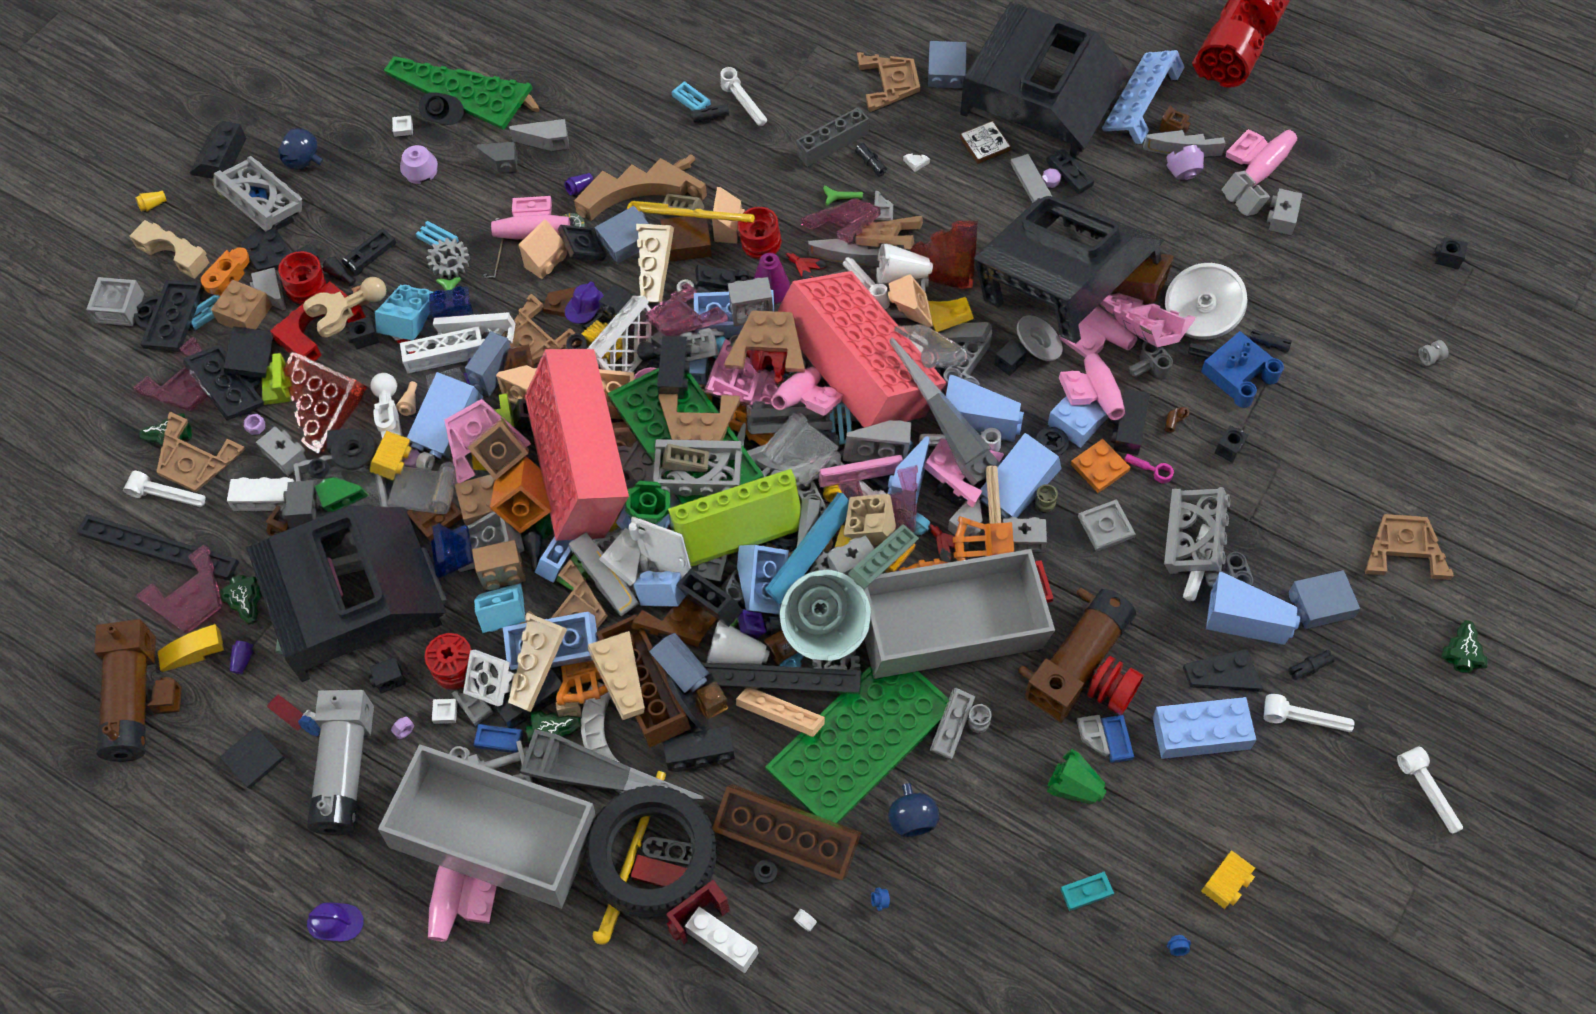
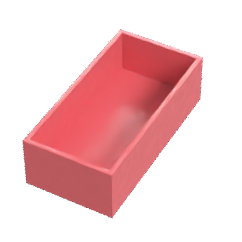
[777,271,946,428]
[525,349,629,541]

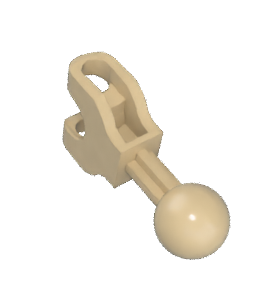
[303,277,386,337]

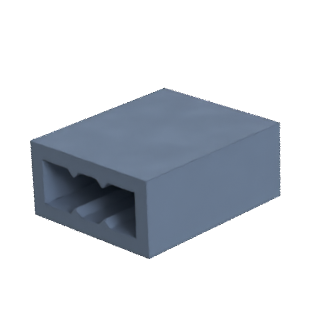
[928,41,966,88]
[595,206,653,264]
[465,331,511,397]
[1289,570,1360,629]
[649,633,709,693]

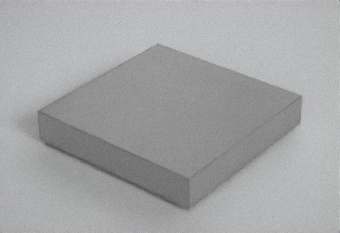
[1078,499,1136,552]

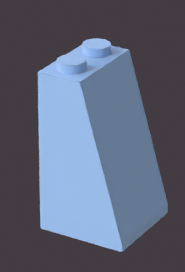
[407,372,483,459]
[941,375,1024,442]
[980,433,1062,519]
[1206,572,1300,645]

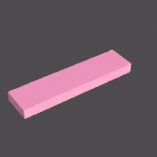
[819,455,903,487]

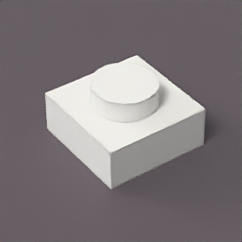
[392,115,413,137]
[432,699,457,724]

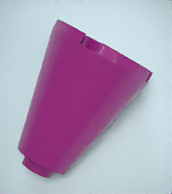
[754,253,790,304]

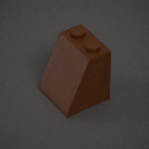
[1112,254,1174,305]

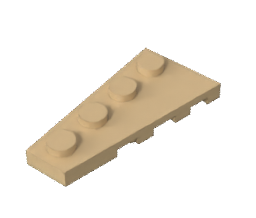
[636,224,674,304]
[508,613,567,712]
[588,631,644,720]

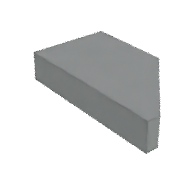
[873,191,893,222]
[452,691,493,726]
[1077,715,1110,757]

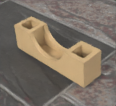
[130,220,210,279]

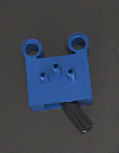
[1188,331,1284,408]

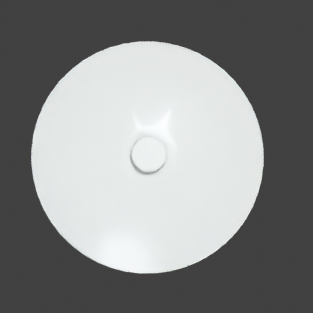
[1165,263,1247,340]

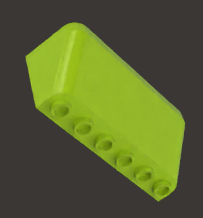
[668,469,801,566]

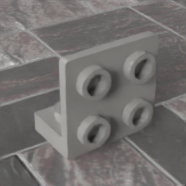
[680,328,725,362]

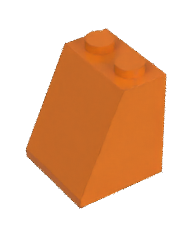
[490,456,551,534]

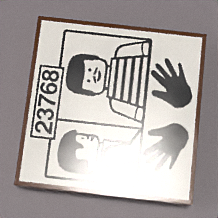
[960,121,1011,164]

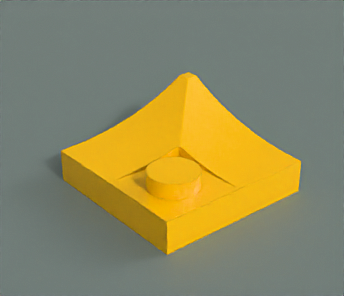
[928,297,974,333]

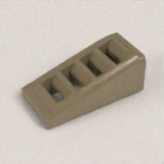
[662,193,704,217]
[662,443,709,472]

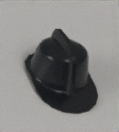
[419,92,464,125]

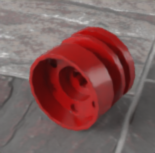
[738,207,782,259]
[279,251,326,304]
[424,633,472,690]
[1087,656,1144,715]

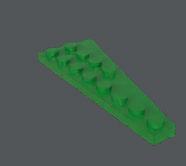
[384,56,533,130]

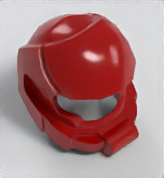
[750,350,787,385]

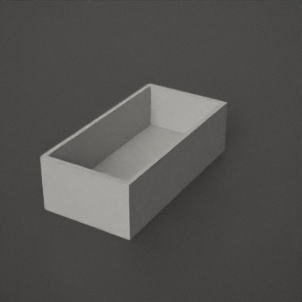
[861,549,1055,679]
[378,744,597,909]

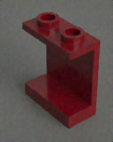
[666,880,730,945]

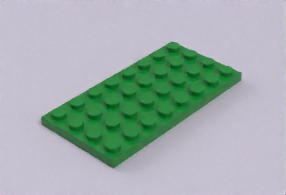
[607,368,764,504]
[765,666,949,823]

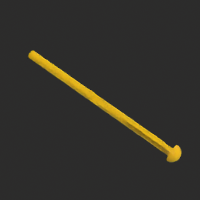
[627,201,755,222]
[593,771,666,945]

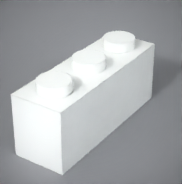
[227,477,294,511]
[685,907,758,973]

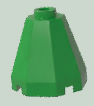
[625,481,670,531]
[1046,749,1106,804]

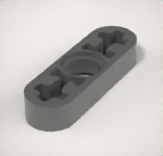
[642,837,692,867]

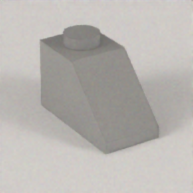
[250,268,286,310]
[948,499,982,544]

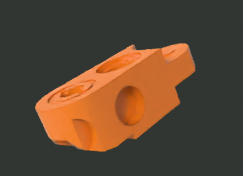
[201,248,250,296]

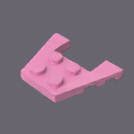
[444,399,531,483]
[924,438,1004,508]

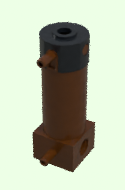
[1018,587,1136,723]
[94,619,156,762]

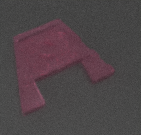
[801,199,881,243]
[646,283,728,336]
[133,337,208,411]
[838,465,918,532]
[136,545,222,633]

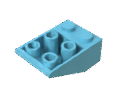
[375,285,437,340]
[474,583,526,633]

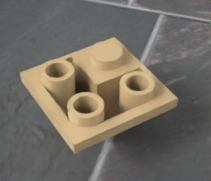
[844,494,896,545]

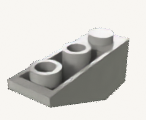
[509,119,569,151]

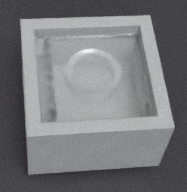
[86,277,144,326]
[728,277,773,326]

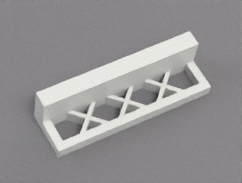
[433,313,516,346]
[400,326,482,373]

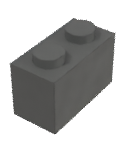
[282,480,318,529]

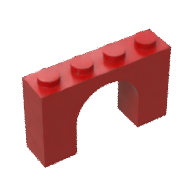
[270,282,366,368]

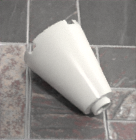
[876,244,933,283]
[707,621,769,665]

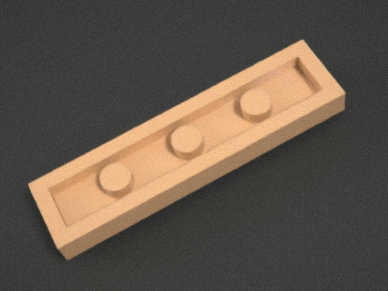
[736,688,825,737]

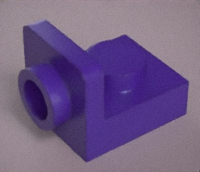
[737,609,766,639]

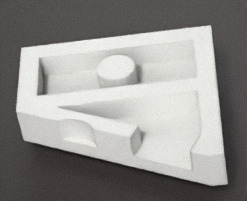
[599,528,640,586]

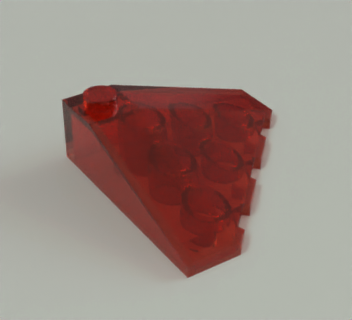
[910,221,978,289]
[283,351,367,454]

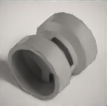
[1419,340,1449,366]
[968,704,991,733]

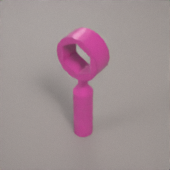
[1124,454,1174,484]

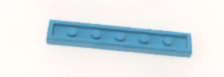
[765,493,849,604]

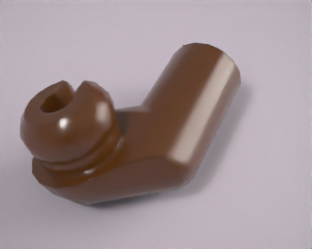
[1165,407,1190,433]

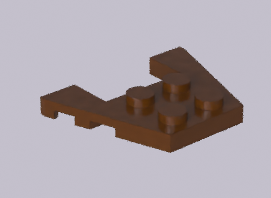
[631,596,717,647]

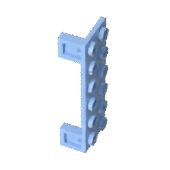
[1102,50,1185,144]

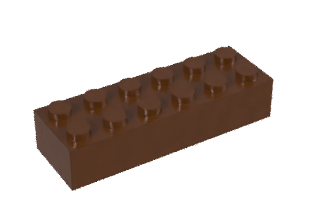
[596,615,691,748]
[712,784,862,880]

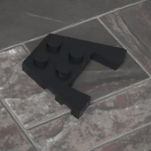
[241,206,319,272]

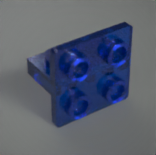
[429,286,474,319]
[431,523,474,578]

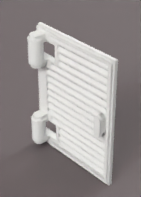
[629,517,691,578]

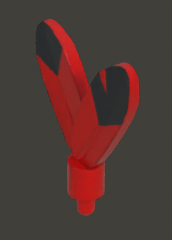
[786,253,827,279]
[929,524,969,563]

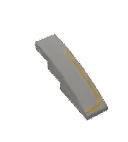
[1143,130,1225,157]
[808,238,880,266]
[569,533,639,616]

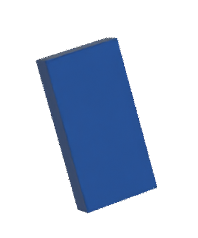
[1101,715,1134,763]
[473,724,523,753]

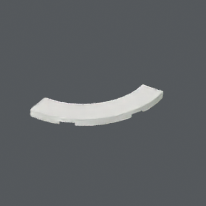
[581,682,626,794]

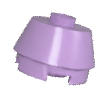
[400,145,438,184]
[1166,145,1204,180]

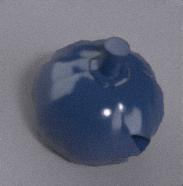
[278,128,323,170]
[888,783,939,837]

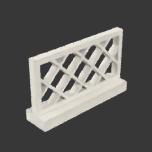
[587,296,664,372]

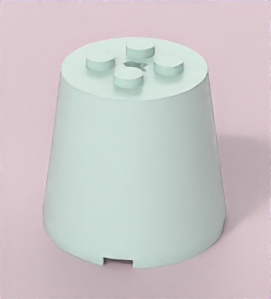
[780,570,871,661]

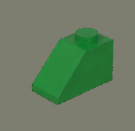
[315,477,369,512]

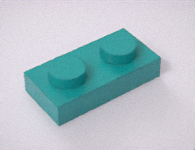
[1060,871,1114,911]

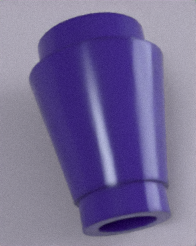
[564,173,594,195]
[230,641,254,674]

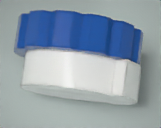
[298,710,321,736]

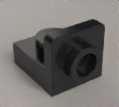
[934,481,965,507]

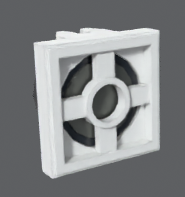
[463,650,514,706]

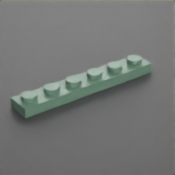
[848,524,919,590]

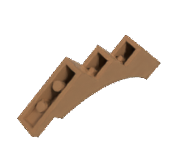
[574,158,707,221]

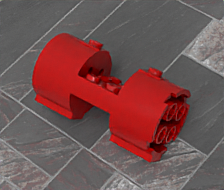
[1192,0,1290,87]

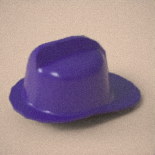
[565,281,604,324]
[307,902,363,942]

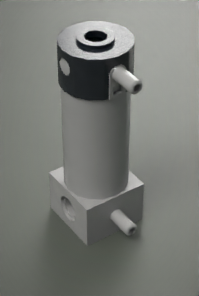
[307,690,374,835]

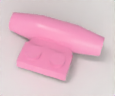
[1226,129,1297,187]
[491,196,570,240]
[1059,305,1137,357]
[1059,353,1125,420]
[771,367,843,416]
[428,866,497,942]

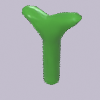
[823,185,863,206]
[436,277,461,313]

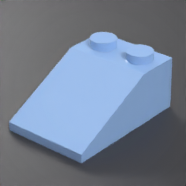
[1048,396,1108,448]
[888,436,930,511]
[737,545,789,615]

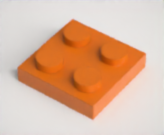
[1070,439,1130,493]

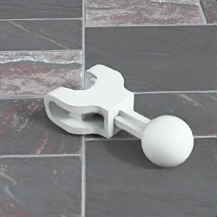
[370,373,403,439]

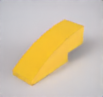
[158,624,224,672]

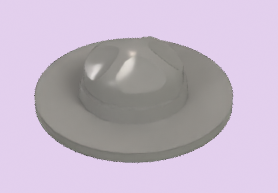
[1017,315,1062,361]

